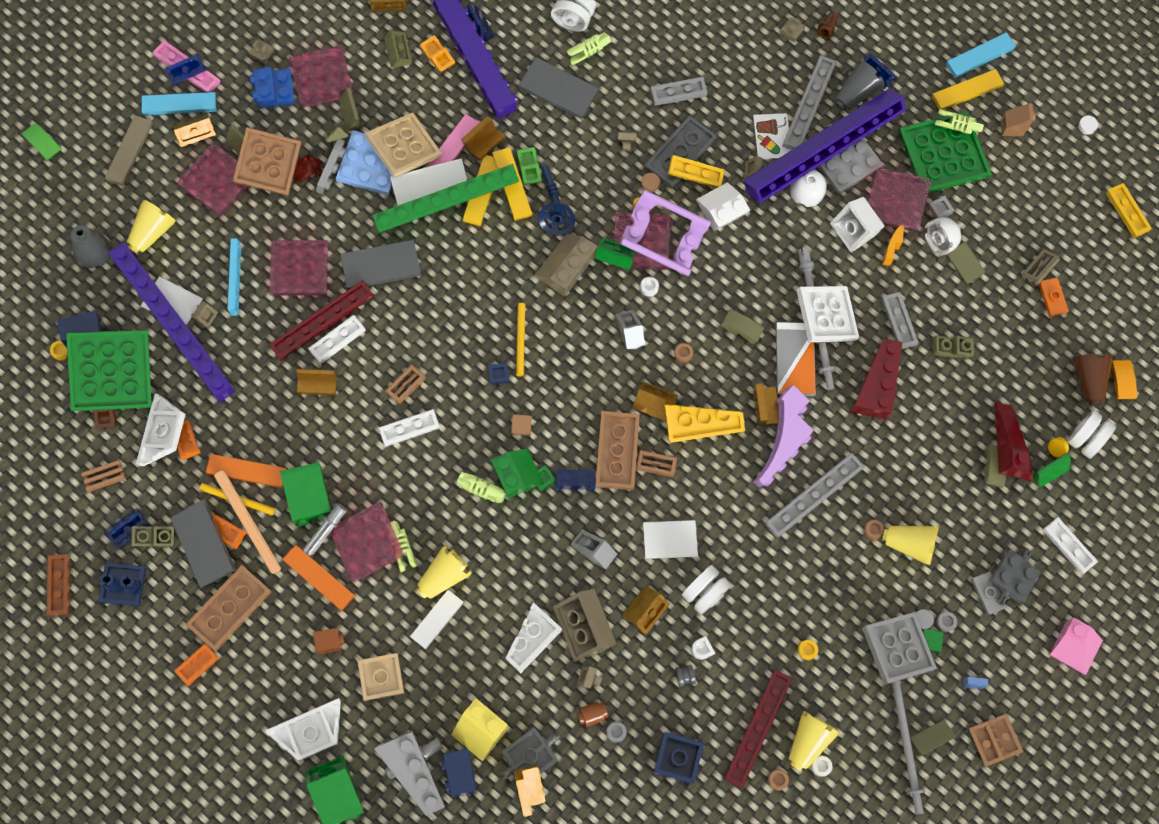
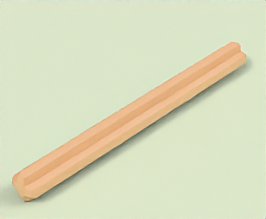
[214,470,281,574]

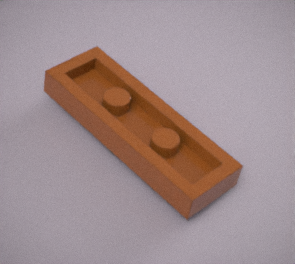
[47,554,70,616]

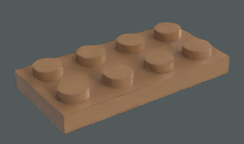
[595,411,640,490]
[185,565,272,652]

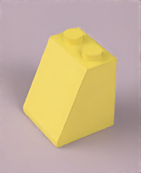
[451,699,508,761]

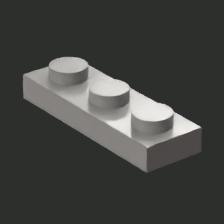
[650,77,707,106]
[316,139,346,195]
[881,292,918,349]

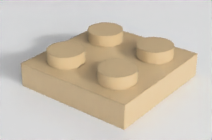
[357,653,404,701]

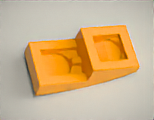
[420,35,456,73]
[883,225,904,266]
[1111,360,1137,399]

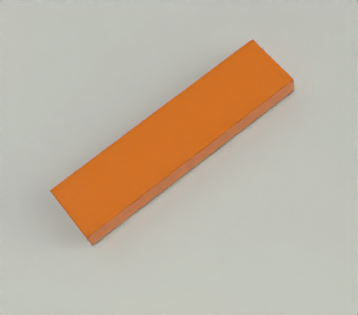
[206,454,287,488]
[282,545,355,611]

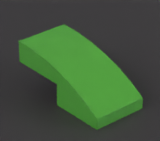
[22,122,62,161]
[517,147,542,185]

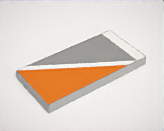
[776,322,816,397]

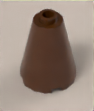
[1073,354,1112,405]

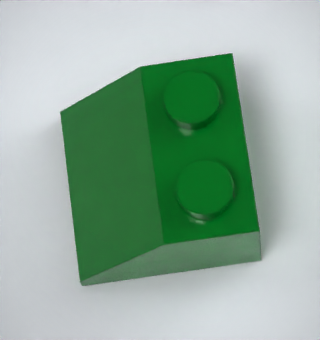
[491,449,543,499]

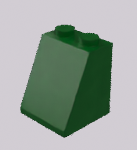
[280,462,332,526]
[305,755,364,824]

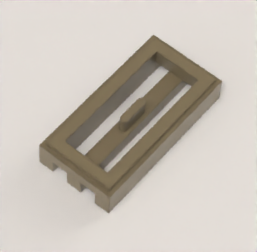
[1022,249,1060,286]

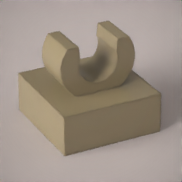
[780,17,805,42]
[248,39,274,64]
[617,132,637,151]
[745,156,766,179]
[191,301,218,328]
[576,666,602,688]

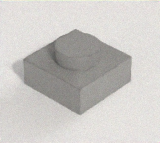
[928,196,955,218]

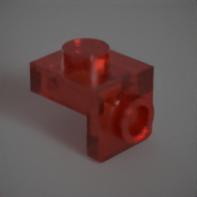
[294,155,323,183]

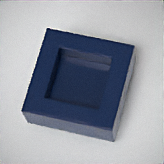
[488,363,509,385]

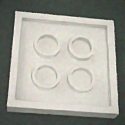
[797,286,859,342]

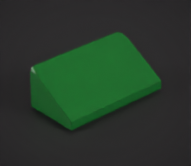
[595,238,636,270]
[1033,453,1071,488]

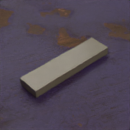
[105,115,153,186]

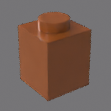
[313,628,345,655]

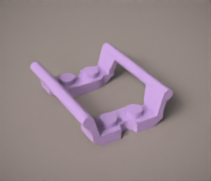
[620,189,711,276]

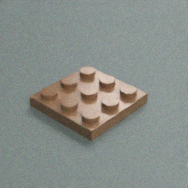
[233,127,302,196]

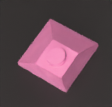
[1049,617,1103,675]

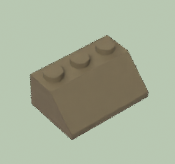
[534,233,598,297]
[553,589,617,662]

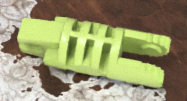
[567,32,611,65]
[935,109,984,134]
[457,472,505,504]
[388,521,417,572]

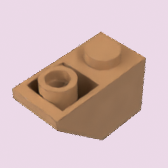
[1000,103,1036,136]

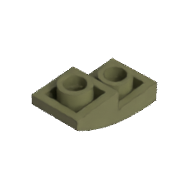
[721,309,764,344]
[933,335,974,358]
[984,444,1006,488]
[131,526,174,547]

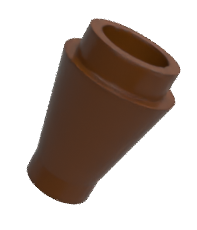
[818,12,838,38]

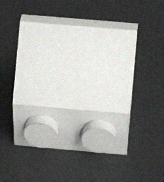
[696,182,750,232]
[830,197,884,252]

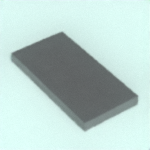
[519,57,599,119]
[644,115,718,189]
[340,240,421,290]
[170,499,236,588]

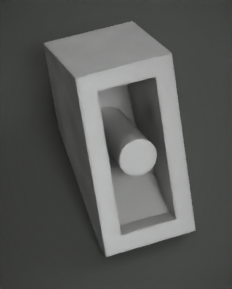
[615,310,645,349]
[570,530,617,569]

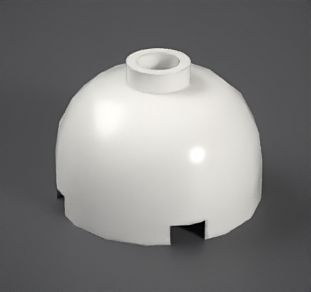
[789,170,827,207]
[925,217,961,255]

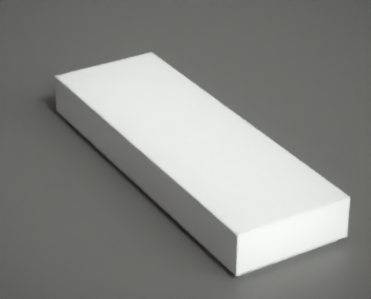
[308,315,366,364]
[379,409,440,447]
[1043,517,1098,575]
[410,590,464,649]

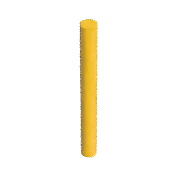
[516,303,525,377]
[199,483,275,516]

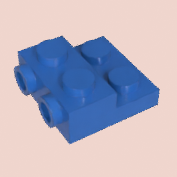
[250,67,295,108]

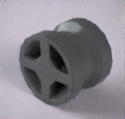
[675,665,696,687]

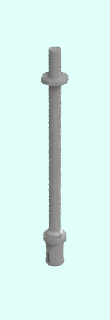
[797,247,836,390]
[892,681,925,815]

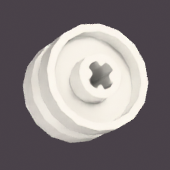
[551,0,596,32]
[1067,410,1117,459]
[681,565,732,615]

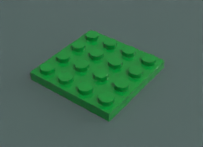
[898,111,992,195]
[66,330,152,411]

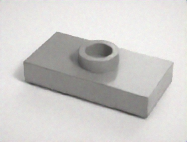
[971,572,1007,616]

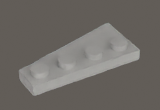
[374,730,445,816]

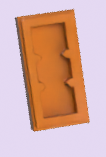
[1039,278,1069,317]
[177,420,201,460]
[212,513,247,549]
[174,643,220,686]

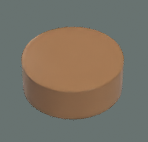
[641,173,660,192]
[674,343,693,363]
[864,520,884,540]
[768,769,789,791]

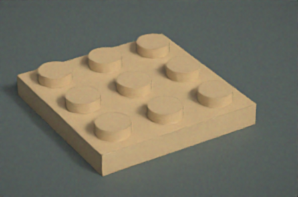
[365,113,441,178]

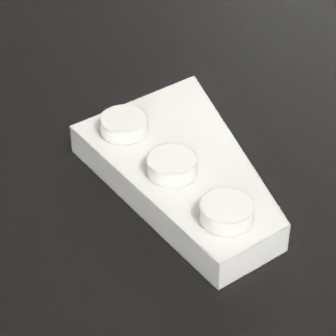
[506,602,562,674]

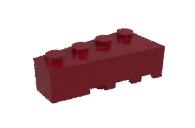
[850,338,903,419]

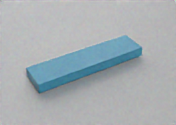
[946,32,1016,78]
[142,92,217,115]
[228,239,241,316]

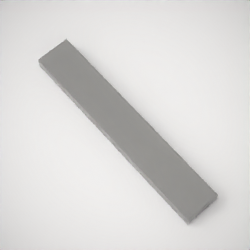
[782,55,837,150]
[765,453,864,539]

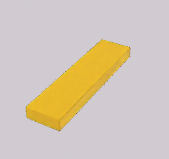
[932,69,1004,110]
[492,147,532,221]
[463,155,497,226]

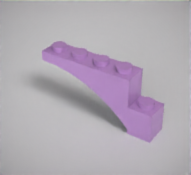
[753,385,814,487]

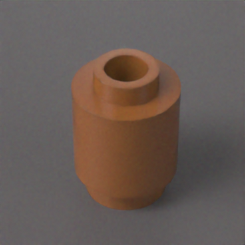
[577,702,608,727]

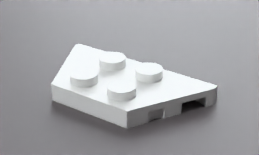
[136,394,185,466]
[265,698,341,761]

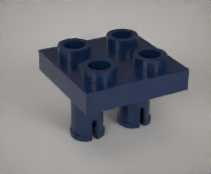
[98,562,147,607]

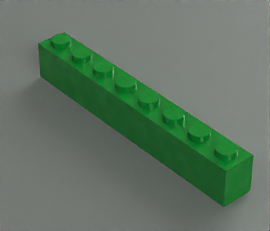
[372,164,519,233]

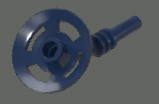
[538,165,575,236]

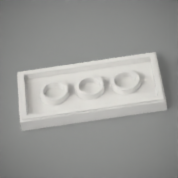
[390,158,467,205]

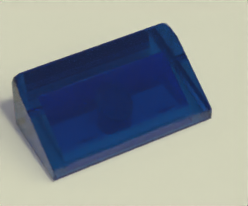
[467,3,495,42]
[863,53,898,90]
[165,54,206,85]
[556,470,595,490]
[104,508,150,549]

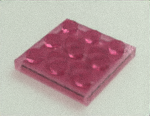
[289,45,354,108]
[176,143,248,217]
[868,168,932,232]
[612,212,671,270]
[269,240,329,296]
[330,502,405,582]

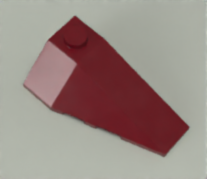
[994,402,1033,481]

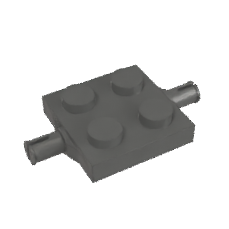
[989,548,1041,606]
[499,727,560,781]

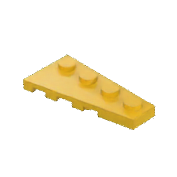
[664,404,745,443]

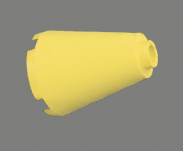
[127,200,176,254]
[882,526,939,565]
[417,544,472,599]
[789,711,839,771]

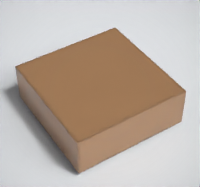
[511,415,532,436]

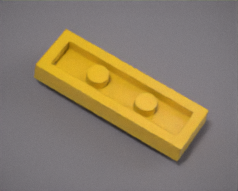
[668,155,725,188]
[1106,183,1152,238]

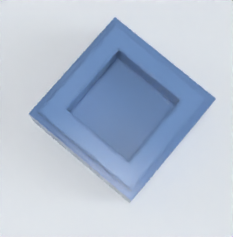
[963,677,988,689]

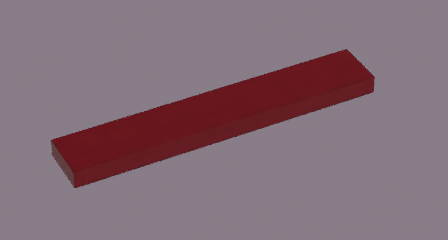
[269,280,374,361]
[723,670,793,789]

